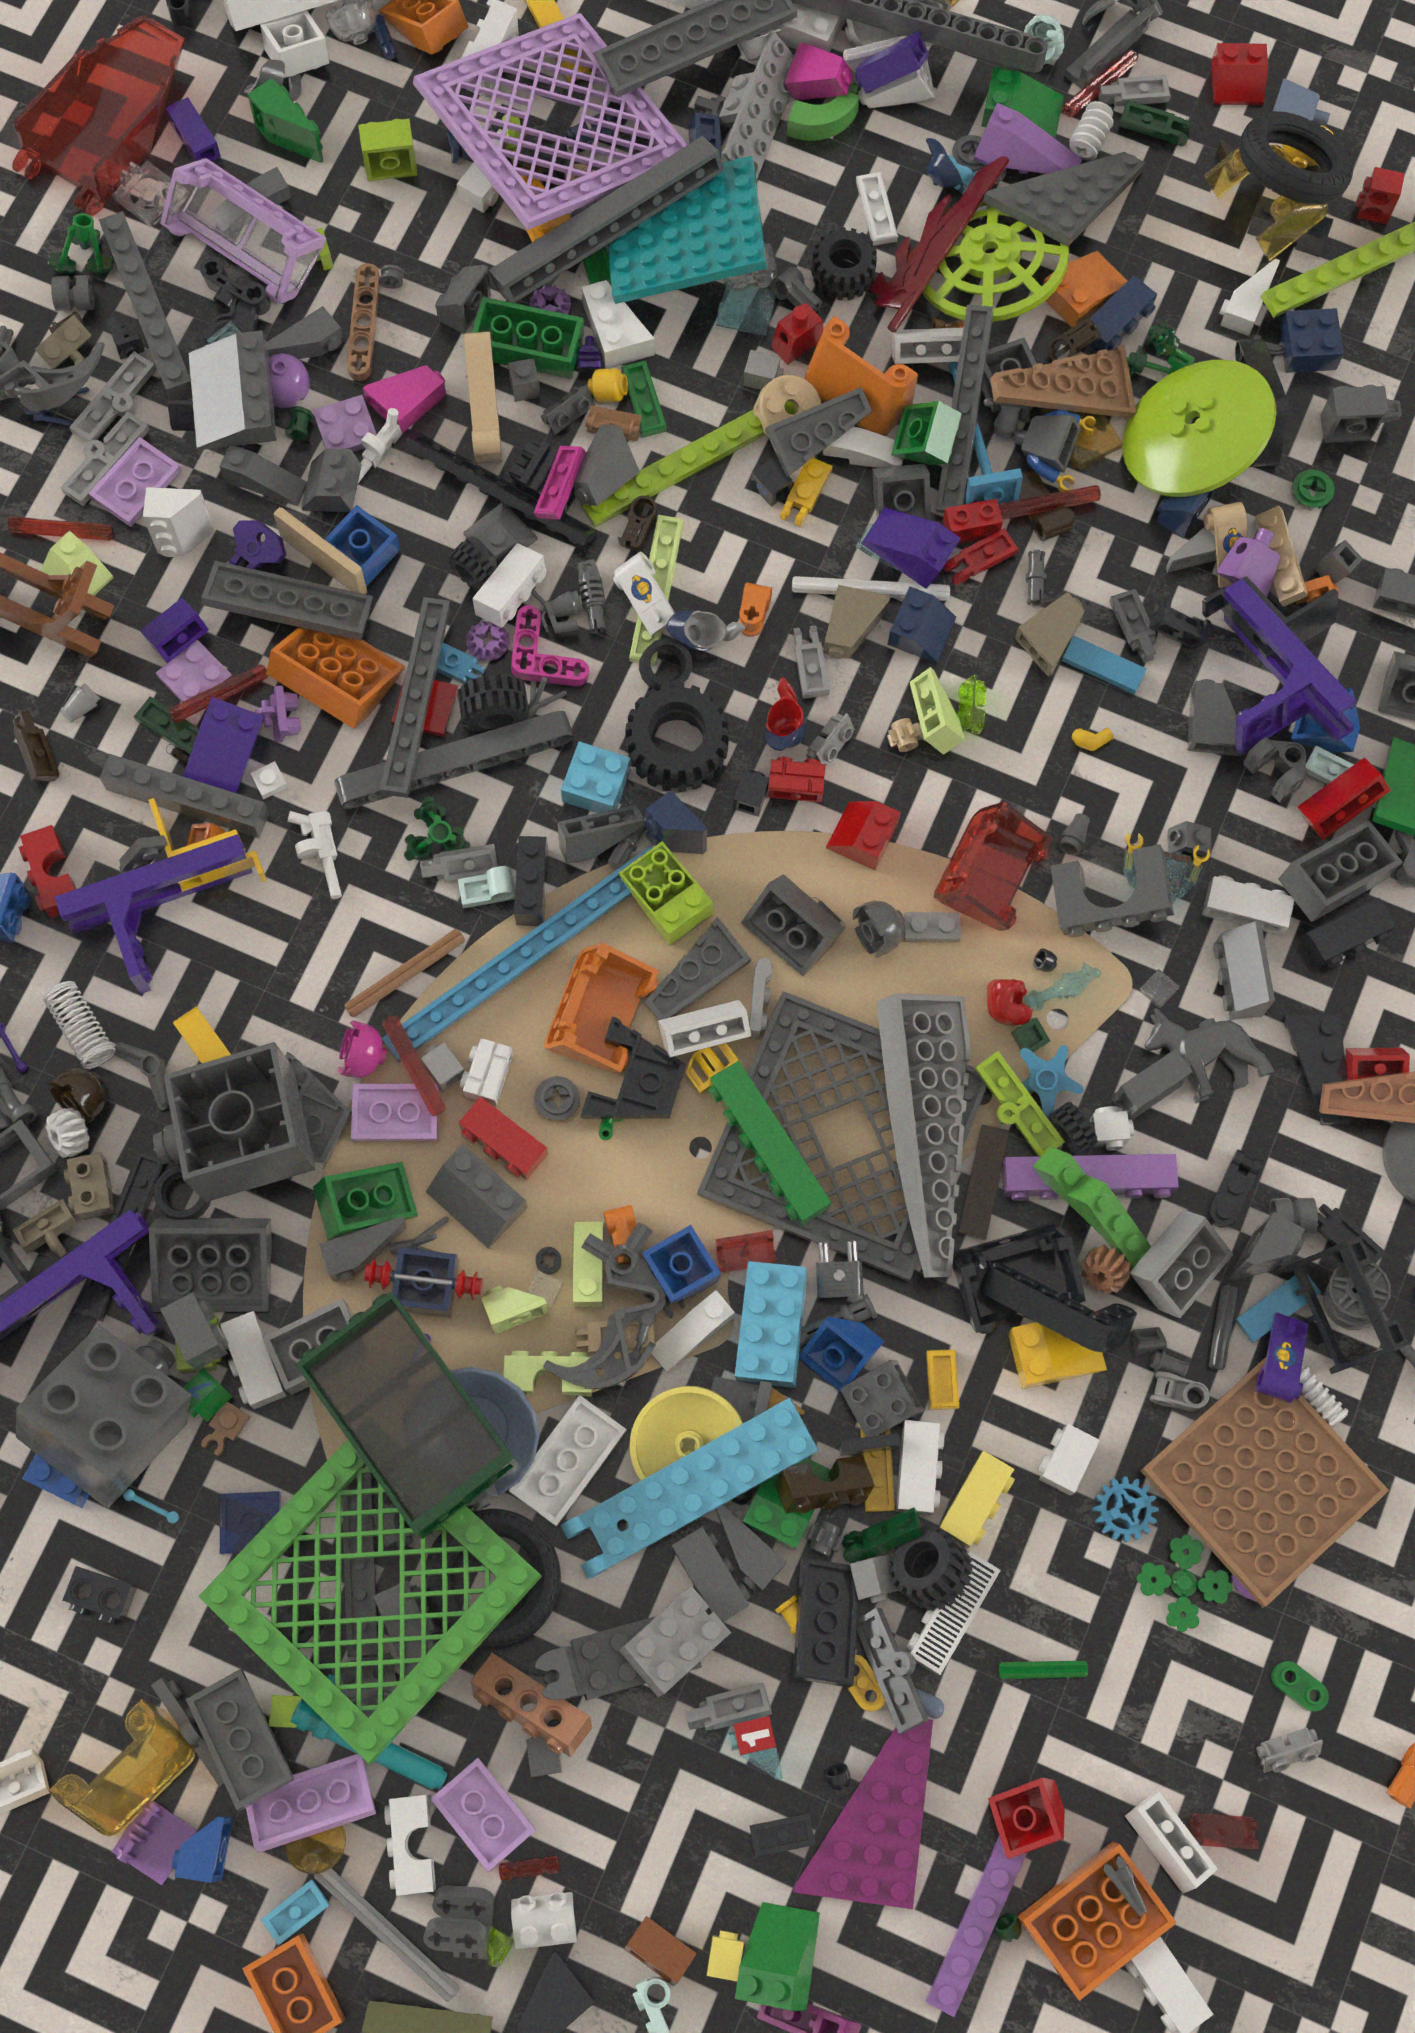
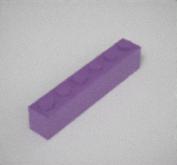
[1002,1154,1179,1201]

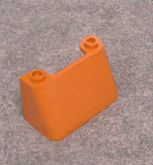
[805,315,918,436]
[544,942,659,1074]

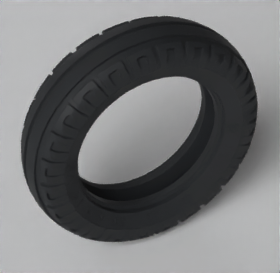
[1239,111,1354,205]
[426,1509,561,1649]

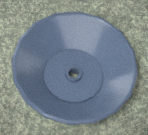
[405,1367,539,1496]

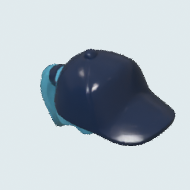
[926,138,979,194]

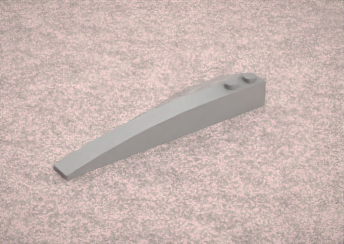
[876,994,971,1278]

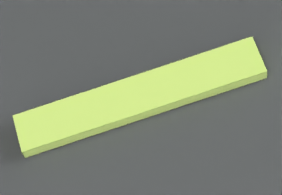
[629,515,684,666]

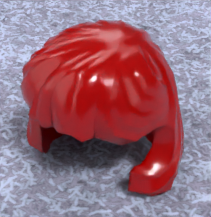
[987,979,1033,1026]

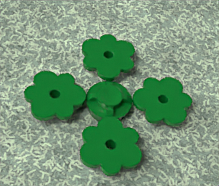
[1136,1534,1233,1632]

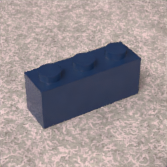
[1089,275,1157,352]

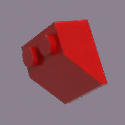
[1211,43,1268,105]
[826,801,901,870]

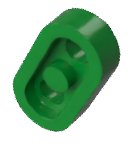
[1271,1661,1329,1712]

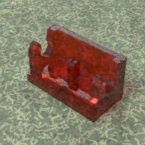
[715,1230,776,1273]
[1191,1813,1259,1850]

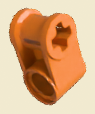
[739,582,772,637]

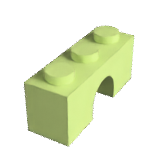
[504,1351,592,1396]

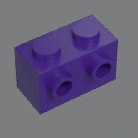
[140,598,209,664]

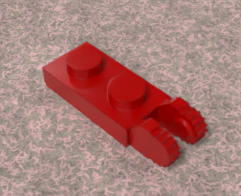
[943,528,1018,585]

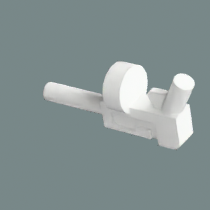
[358,408,402,483]
[287,811,342,899]

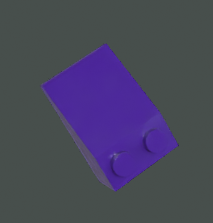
[861,507,961,589]
[183,697,264,793]

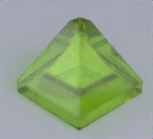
[488,1927,514,1967]

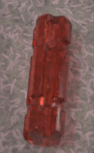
[499,1856,559,1881]

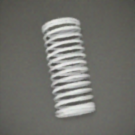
[43,981,115,1069]

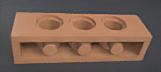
[470,1653,592,1758]

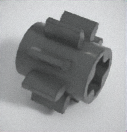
[806,1520,844,1557]

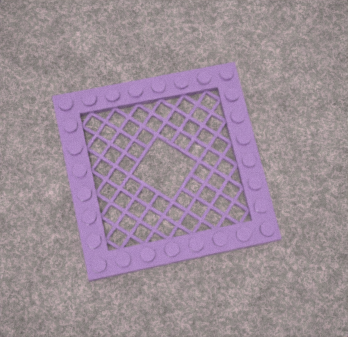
[413,13,687,230]

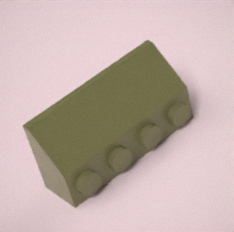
[362,2001,493,2033]

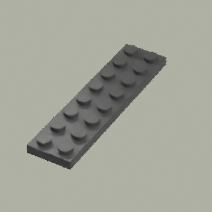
[594,0,797,98]

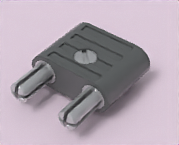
[816,1240,864,1298]

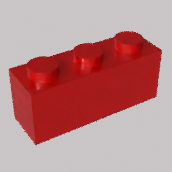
[1297,757,1391,840]
[459,1097,548,1180]

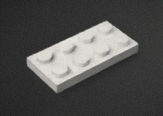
[509,1395,627,1527]

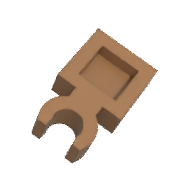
[201,1402,251,1457]

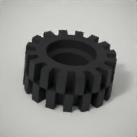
[447,541,496,591]
[1048,1102,1098,1156]

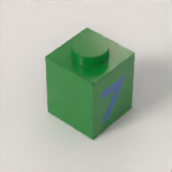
[183,1368,233,1422]

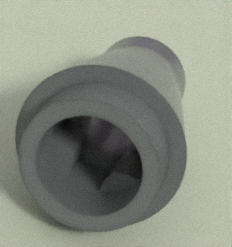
[1059,813,1090,855]

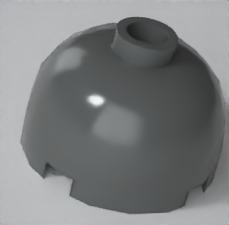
[852,900,905,958]

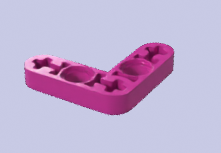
[511,605,589,686]

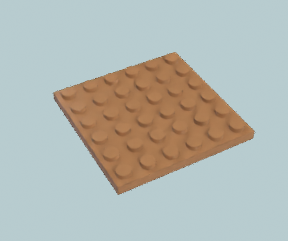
[1140,1357,1389,1608]

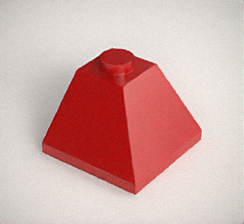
[988,1778,1065,1859]

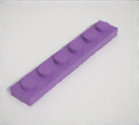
[925,1835,1027,2017]

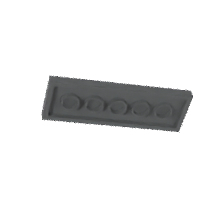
[201,561,373,641]

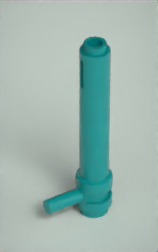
[290,1674,447,1790]

